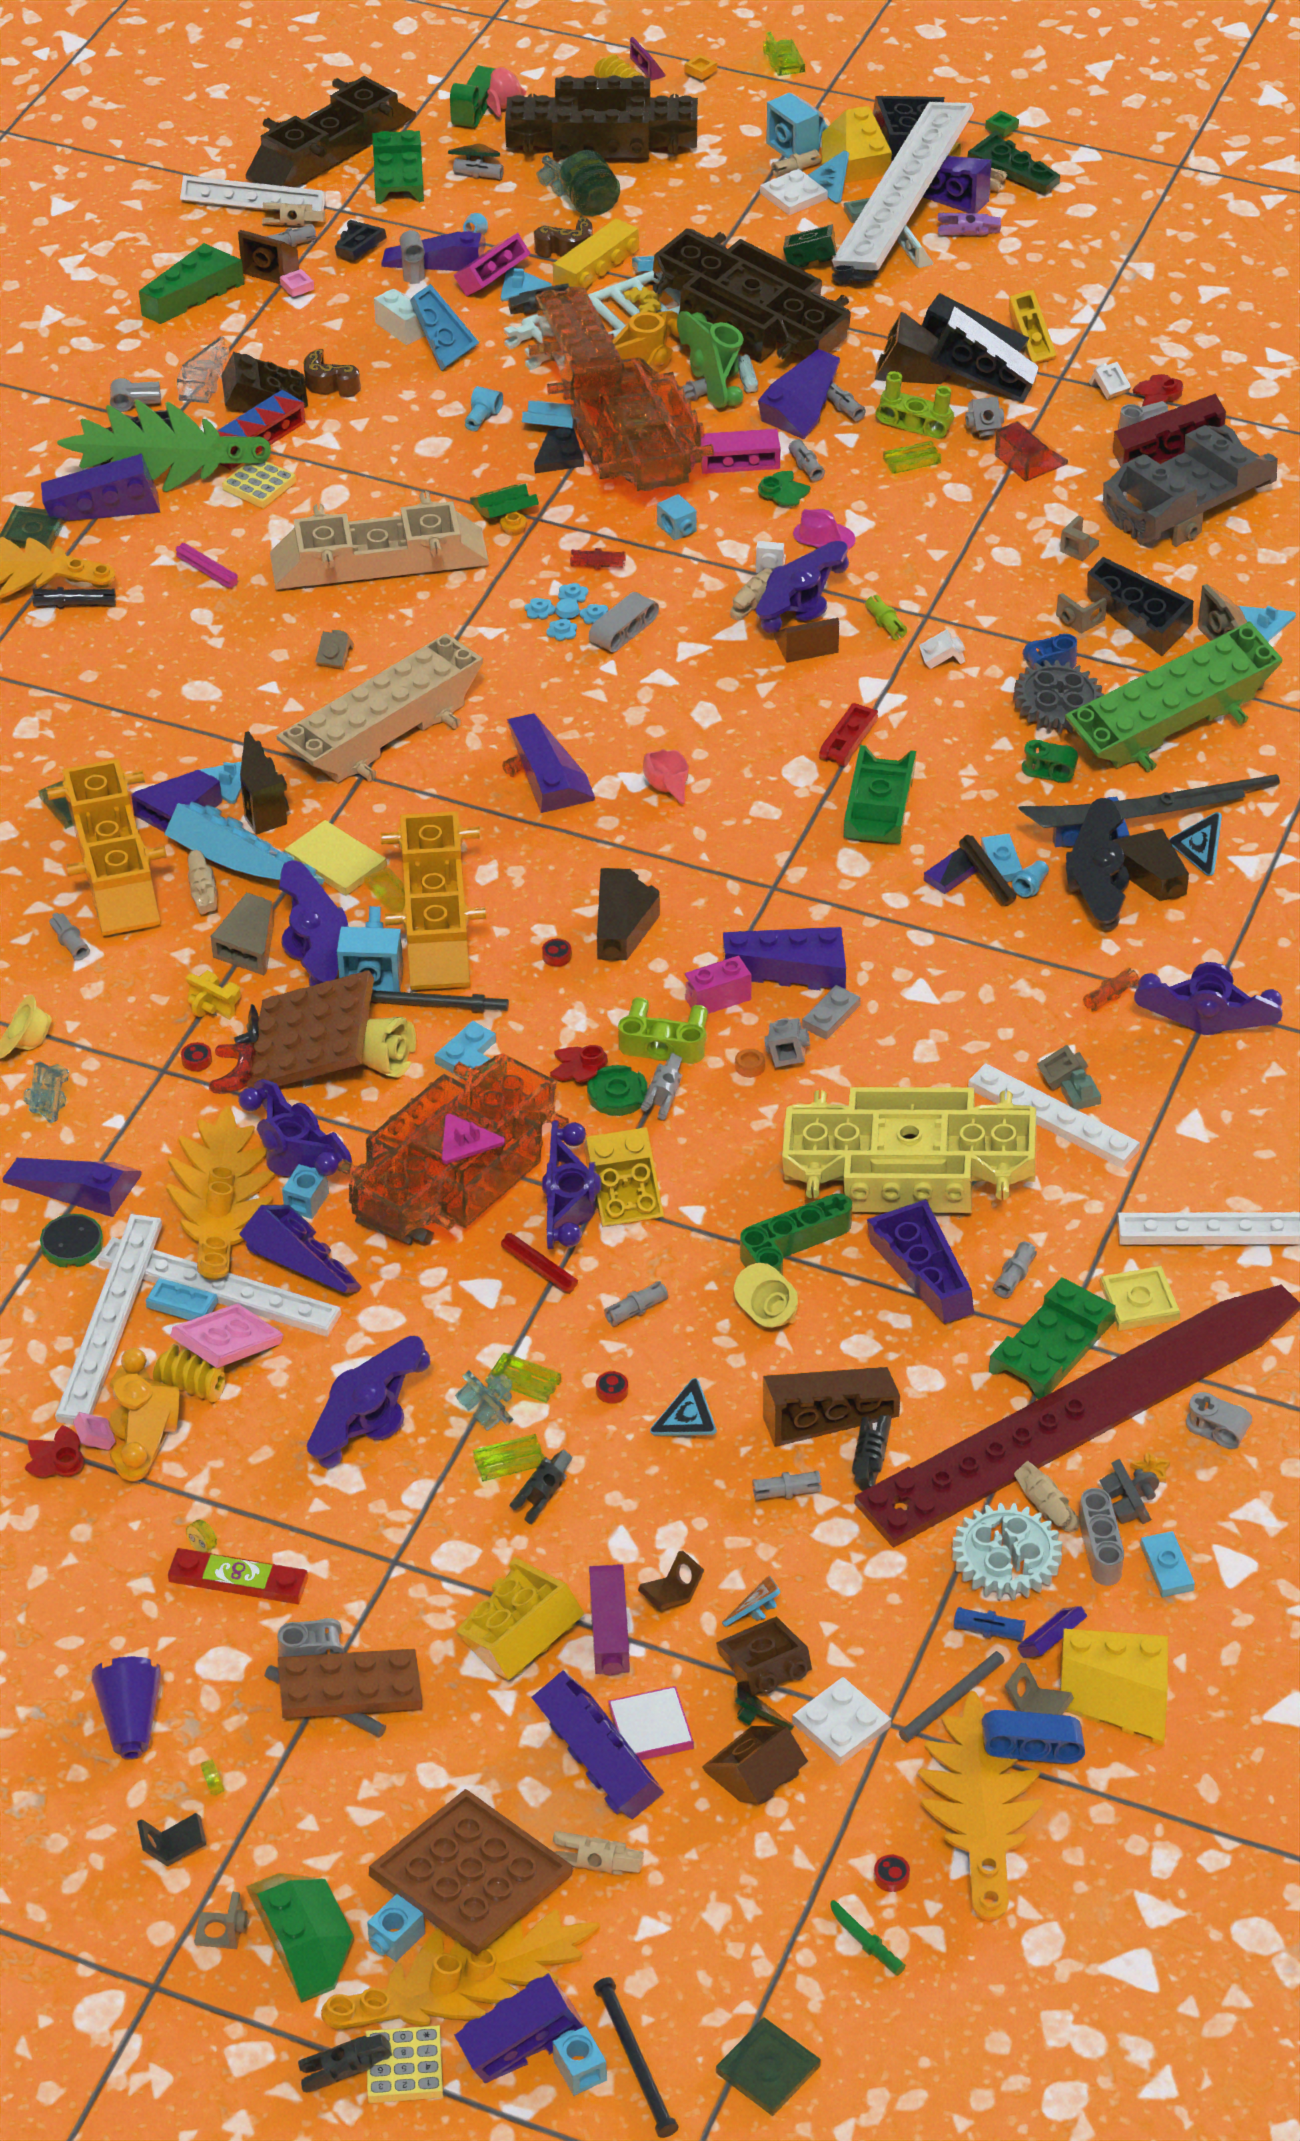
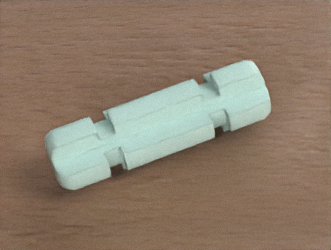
[738,354,758,393]

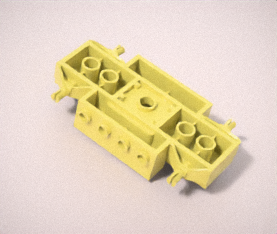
[782,1087,1037,1213]

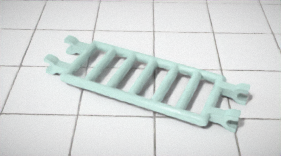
[504,270,681,370]

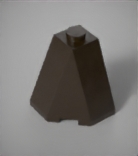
[875,312,953,384]
[597,868,660,960]

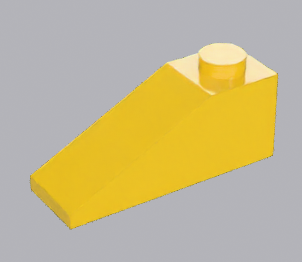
[1009,289,1057,364]

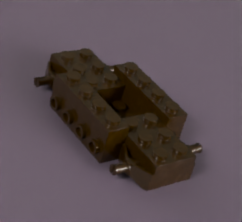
[505,75,698,158]
[653,228,851,361]

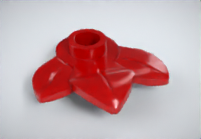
[1132,374,1184,407]
[550,1045,608,1082]
[24,1425,84,1477]

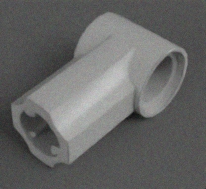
[399,230,425,284]
[110,378,161,412]
[1118,401,1168,430]

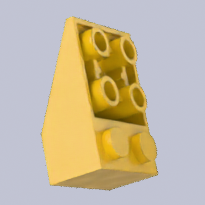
[583,1127,664,1227]

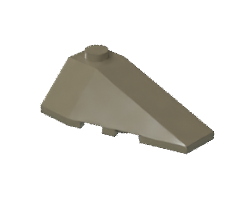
[1198,584,1264,690]

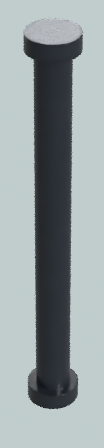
[593,1977,679,2138]

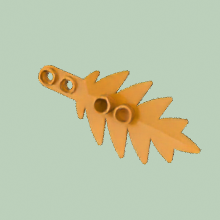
[0,537,115,599]
[166,1106,276,1280]
[918,1691,1043,1921]
[321,1909,600,2029]

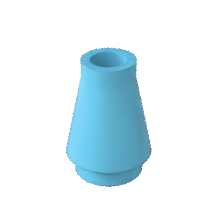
[463,213,488,235]
[1012,860,1049,897]

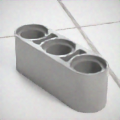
[588,592,659,652]
[1079,1488,1124,1586]

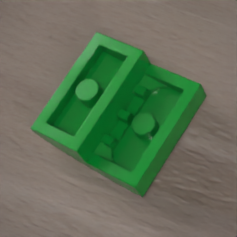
[470,483,539,518]

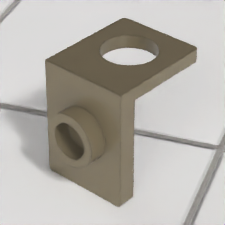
[1172,512,1203,547]
[1056,593,1107,634]
[1005,1663,1074,1715]
[194,1891,248,1949]

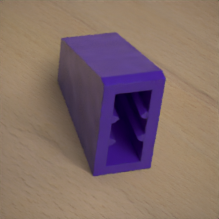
[131,769,222,832]

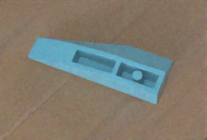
[164,802,325,885]

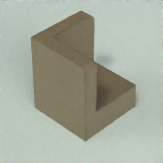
[1060,515,1099,562]

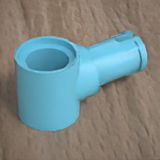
[465,386,503,431]

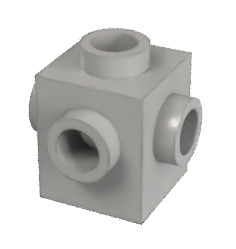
[965,397,1004,437]
[764,1018,810,1067]

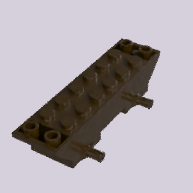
[245,76,416,187]

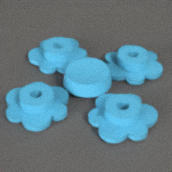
[524,583,608,641]

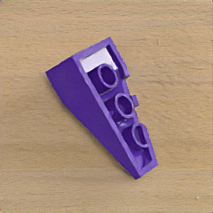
[381,231,486,271]
[758,349,840,440]
[507,713,595,813]
[2,1157,142,1217]
[239,1205,362,1293]

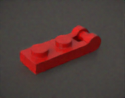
[819,703,878,767]

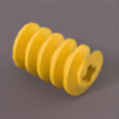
[594,54,643,78]
[152,1344,226,1403]

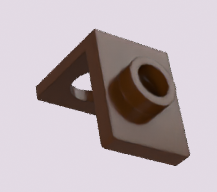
[638,1550,704,1610]

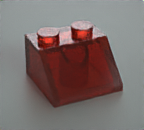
[995,421,1068,482]

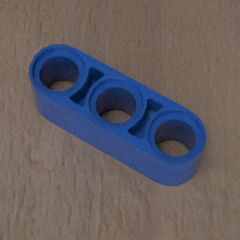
[982,1710,1085,1764]

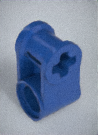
[1022,634,1077,669]

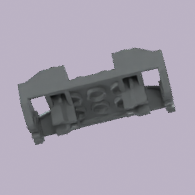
[1103,425,1278,544]

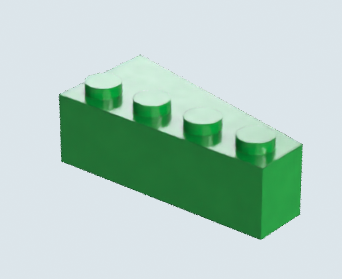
[139,243,244,324]

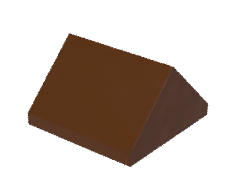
[774,617,839,663]

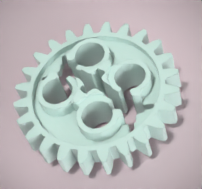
[952,1503,1062,1600]

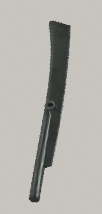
[1018,774,1280,828]

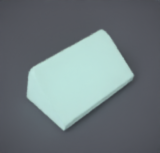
[898,225,934,268]

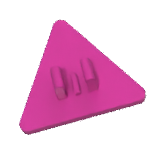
[442,1114,505,1164]

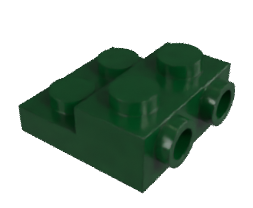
[783,224,837,268]

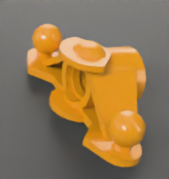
[592,310,680,383]
[108,1347,179,1481]

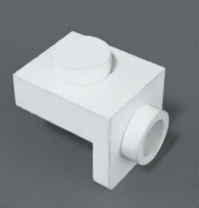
[756,541,786,573]
[919,629,966,669]

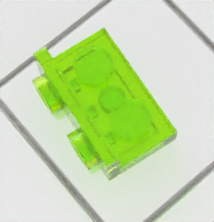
[763,31,805,76]

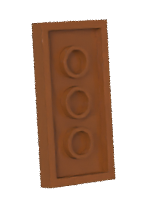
[277,1649,422,1718]

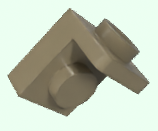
[1037,1045,1089,1090]

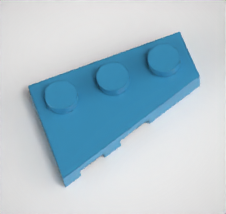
[410,284,479,371]

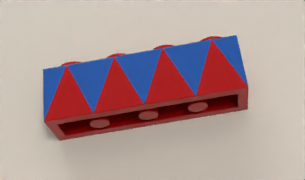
[217,390,306,470]

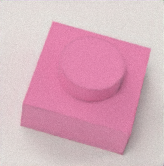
[280,269,314,297]
[73,1412,115,1450]

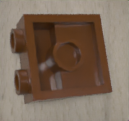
[716,1616,812,1696]

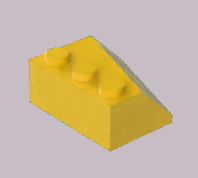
[822,106,892,183]
[456,1557,585,1680]
[1060,1629,1168,1746]

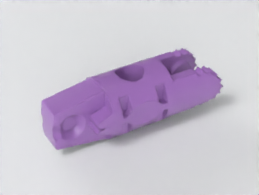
[938,213,1001,236]

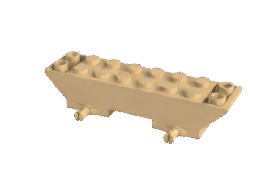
[270,491,489,589]
[276,633,483,783]

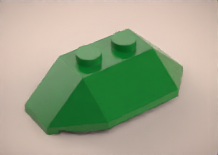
[246,1873,354,2003]

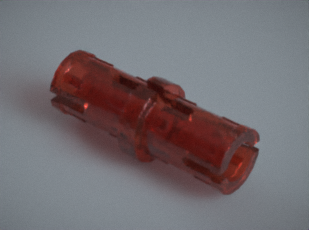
[570,548,626,570]

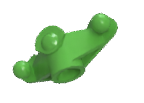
[677,311,744,408]

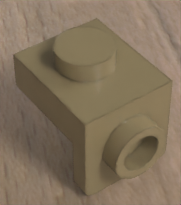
[315,630,354,670]

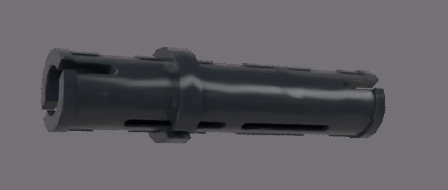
[33,587,116,608]

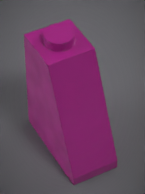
[589,1564,630,1675]

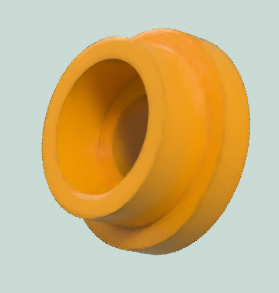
[500,512,527,536]

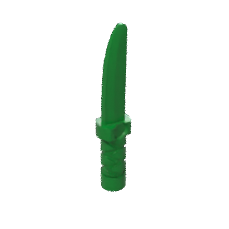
[830,1900,906,1976]

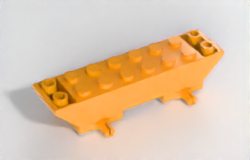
[46,759,167,936]
[381,811,486,990]

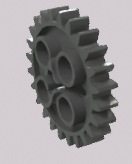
[1013,660,1104,734]

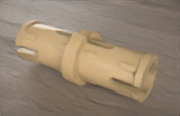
[771,149,821,177]

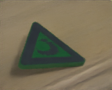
[448,144,500,162]
[734,1683,794,1731]

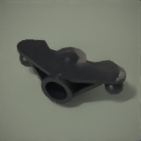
[1066,798,1130,931]

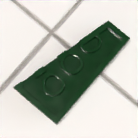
[967,130,1060,194]

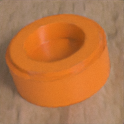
[735,1049,765,1078]

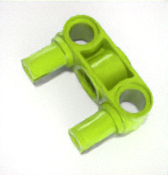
[876,371,955,439]
[618,997,708,1064]

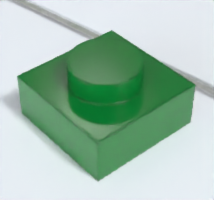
[985,110,1019,137]

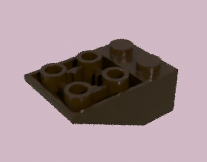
[221,351,308,412]
[240,731,289,835]

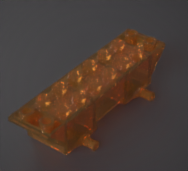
[528,286,635,400]

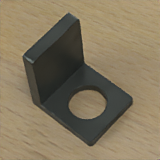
[137,1813,206,1867]

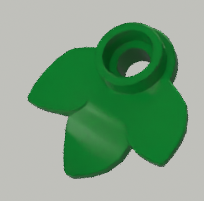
[758,471,811,506]

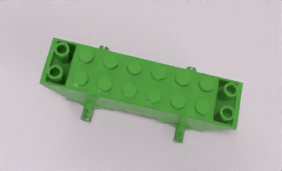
[1065,621,1283,772]

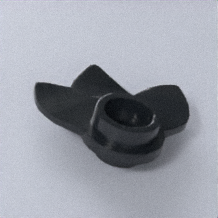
[832,265,879,285]

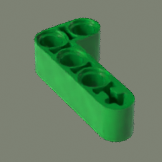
[450,65,496,128]
[740,1193,852,1275]

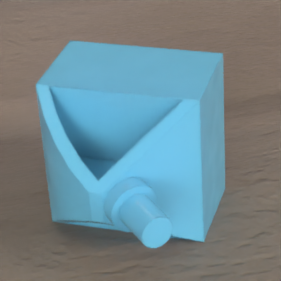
[766,92,828,158]
[337,906,404,992]

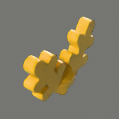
[624,286,663,313]

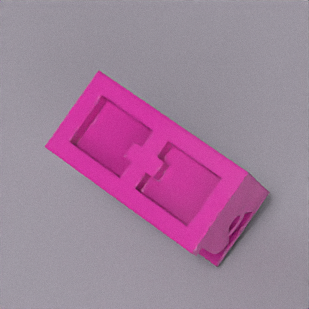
[684,955,752,1014]

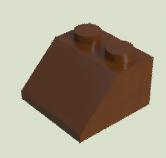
[238,230,299,284]
[702,1726,808,1804]

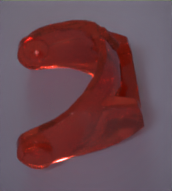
[209,1043,256,1094]

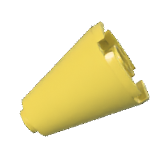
[361,1017,416,1078]

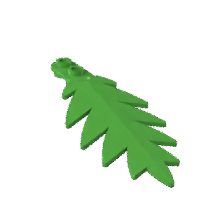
[57,399,271,492]

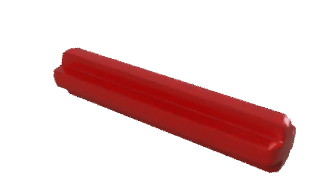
[501,1233,578,1293]

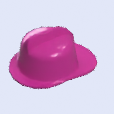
[793,509,856,550]

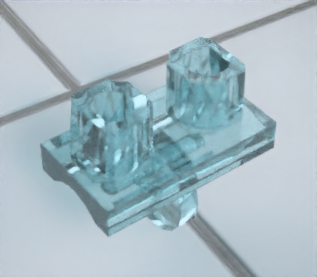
[536,155,580,197]
[23,1061,69,1123]
[455,1370,514,1431]

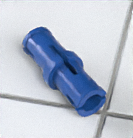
[954,1607,1026,1642]

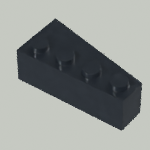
[921,293,1029,355]

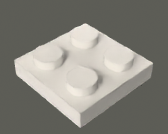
[760,169,828,216]
[792,1677,891,1766]

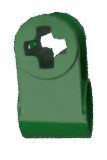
[1022,740,1078,783]

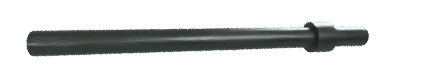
[371,990,509,1012]

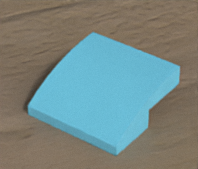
[522,400,584,428]

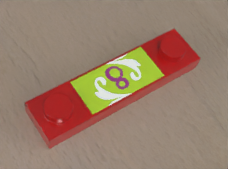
[168,1548,308,1605]

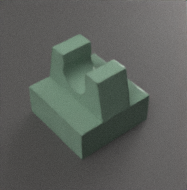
[1061,1069,1101,1110]

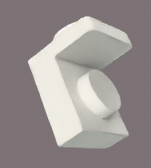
[1089,362,1131,400]

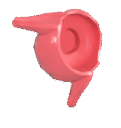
[486,67,526,117]
[643,749,689,804]

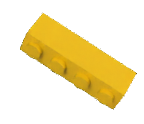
[553,218,640,295]

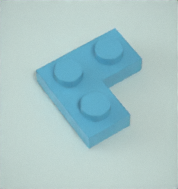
[434,1021,501,1090]

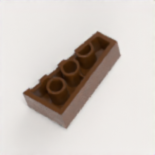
[763,1367,900,1447]

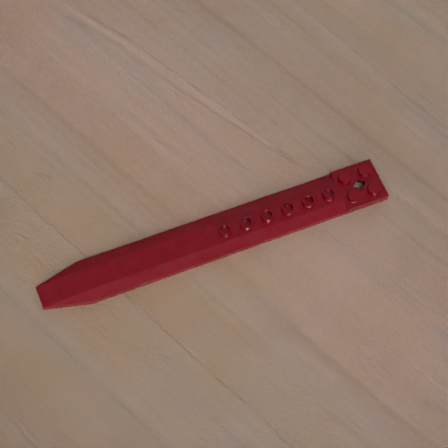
[854,1284,1300,1548]

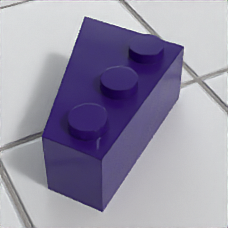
[454,1973,585,2083]

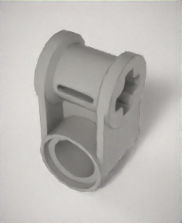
[1185,1392,1253,1449]
[277,1618,345,1657]

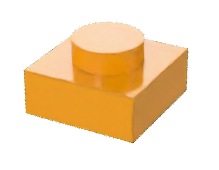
[684,54,717,80]

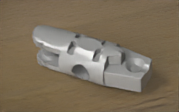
[641,1053,682,1120]

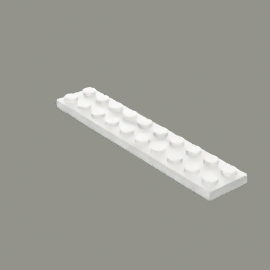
[832,102,974,270]

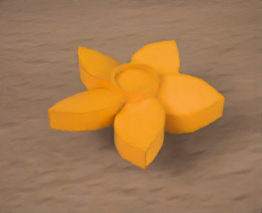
[1130,1451,1170,1483]

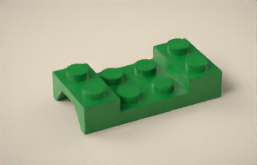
[372,130,424,204]
[844,745,916,844]
[989,1277,1116,1400]

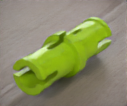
[865,595,908,640]

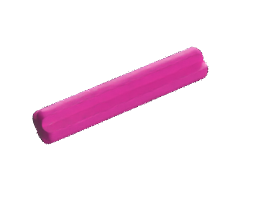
[175,543,238,588]

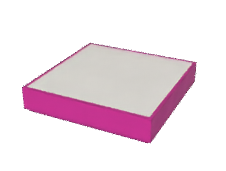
[608,1686,694,1760]

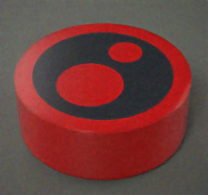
[542,938,572,967]
[181,1042,212,1071]
[596,1371,628,1403]
[874,1854,910,1892]

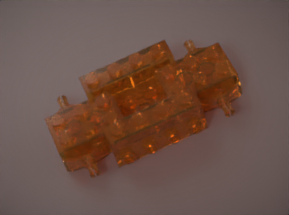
[562,357,714,491]
[337,1053,569,1240]

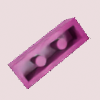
[453,233,531,296]
[699,429,781,474]

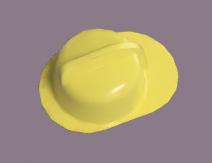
[0,995,52,1059]
[734,1263,798,1328]

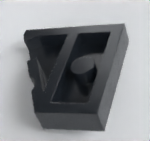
[335,220,387,260]
[534,428,584,474]

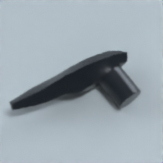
[234,1004,259,1049]

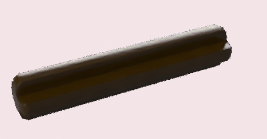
[959,834,1016,906]

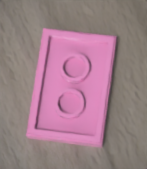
[170,1303,284,1368]

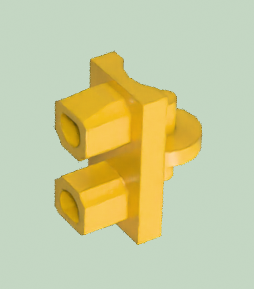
[185,970,241,1020]

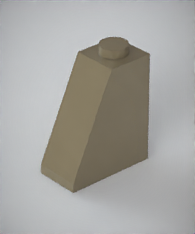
[210,892,274,976]

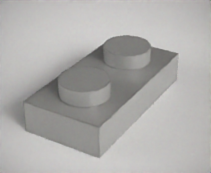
[802,985,861,1040]

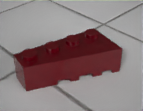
[1113,393,1226,467]

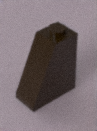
[1111,829,1189,901]

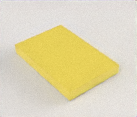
[284,820,387,896]

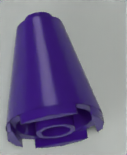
[91,1656,161,1759]

